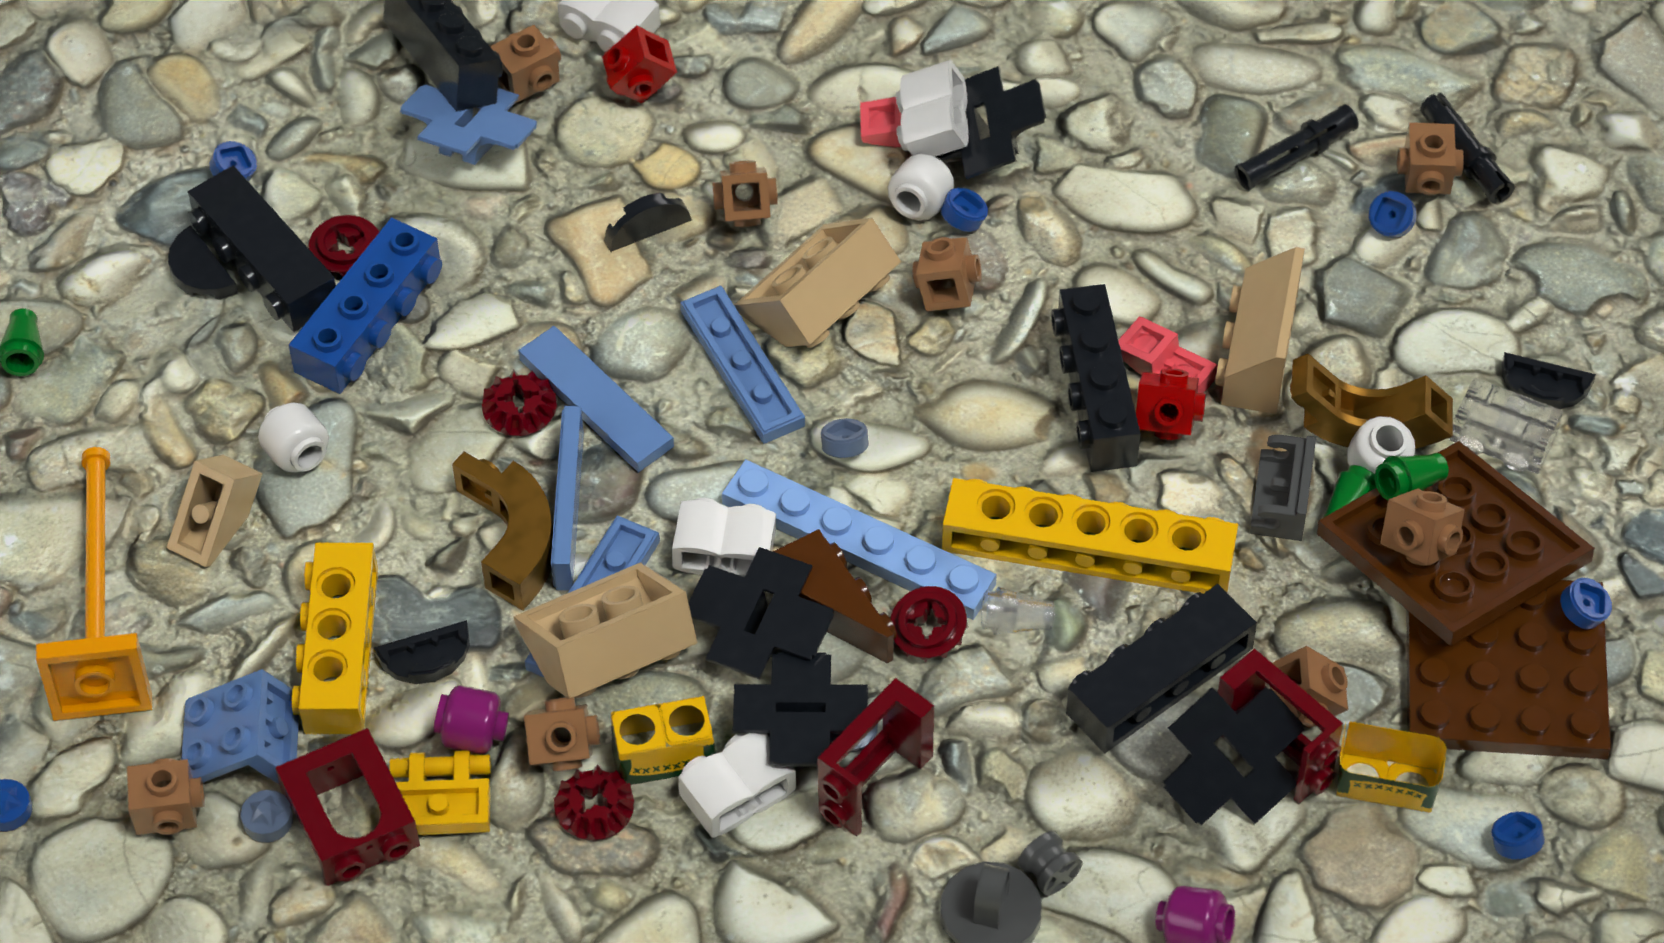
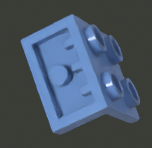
[181,669,299,784]

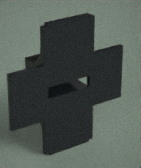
[936,66,1046,180]
[688,547,834,680]
[732,652,868,767]
[1162,686,1304,825]

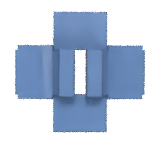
[400,85,537,165]

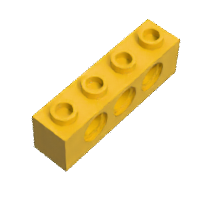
[292,543,378,734]

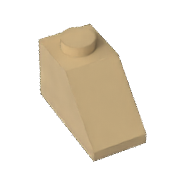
[166,455,263,567]

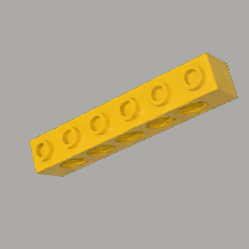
[942,478,1238,594]

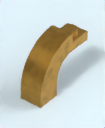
[1290,353,1453,449]
[452,451,553,611]

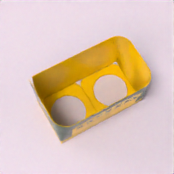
[611,696,716,785]
[1336,721,1447,813]

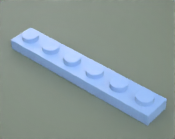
[722,459,997,620]

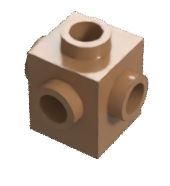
[490,25,561,103]
[1397,122,1463,195]
[712,160,778,227]
[912,237,982,311]
[1380,489,1465,566]
[1270,646,1348,728]
[524,697,600,771]
[127,758,205,835]

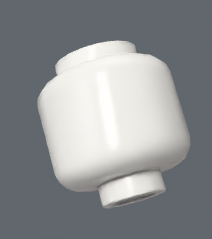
[888,153,954,221]
[258,402,329,473]
[1347,416,1415,474]

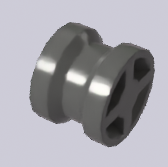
[1018,831,1083,895]

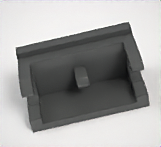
[1249,435,1316,541]

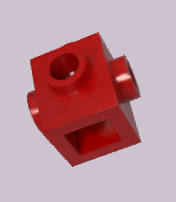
[602,25,677,104]
[1136,369,1206,440]

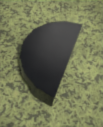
[604,193,692,252]
[168,225,238,299]
[1502,352,1596,410]
[373,620,470,684]

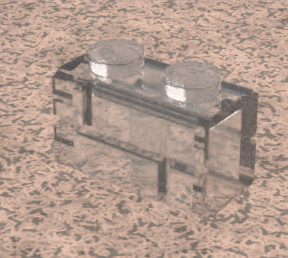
[1449,377,1563,474]

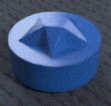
[209,141,257,182]
[941,188,988,232]
[1369,191,1417,238]
[1561,578,1612,629]
[0,779,33,831]
[1491,812,1545,859]

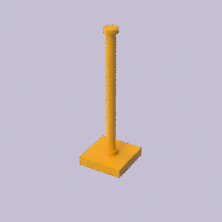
[36,447,152,721]

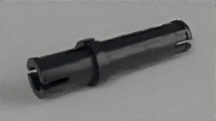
[1420,93,1515,204]
[1234,104,1359,190]

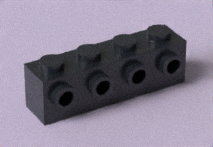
[383,0,503,112]
[188,165,336,332]
[1051,284,1140,472]
[1066,584,1257,754]

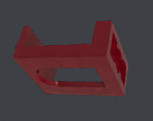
[1218,648,1344,804]
[818,678,935,836]
[275,728,420,886]

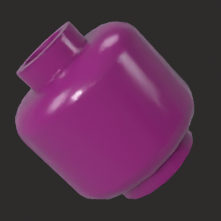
[434,685,509,755]
[1155,886,1235,943]

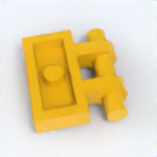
[390,750,491,835]

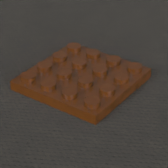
[1317,441,1595,646]
[1406,580,1611,759]

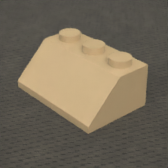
[734,218,901,348]
[1215,247,1305,414]
[513,562,697,698]

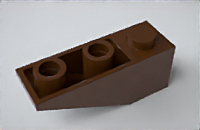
[773,529,897,663]

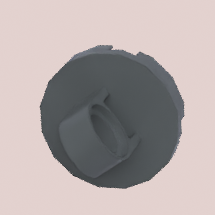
[940,862,1042,943]

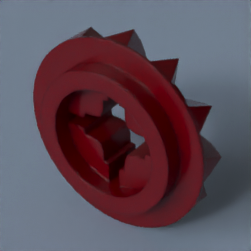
[309,215,379,277]
[481,369,557,436]
[890,586,968,662]
[554,765,634,840]

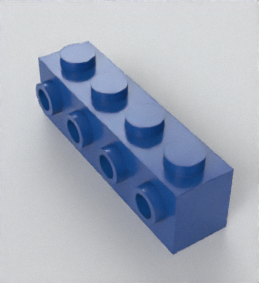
[289,217,442,394]

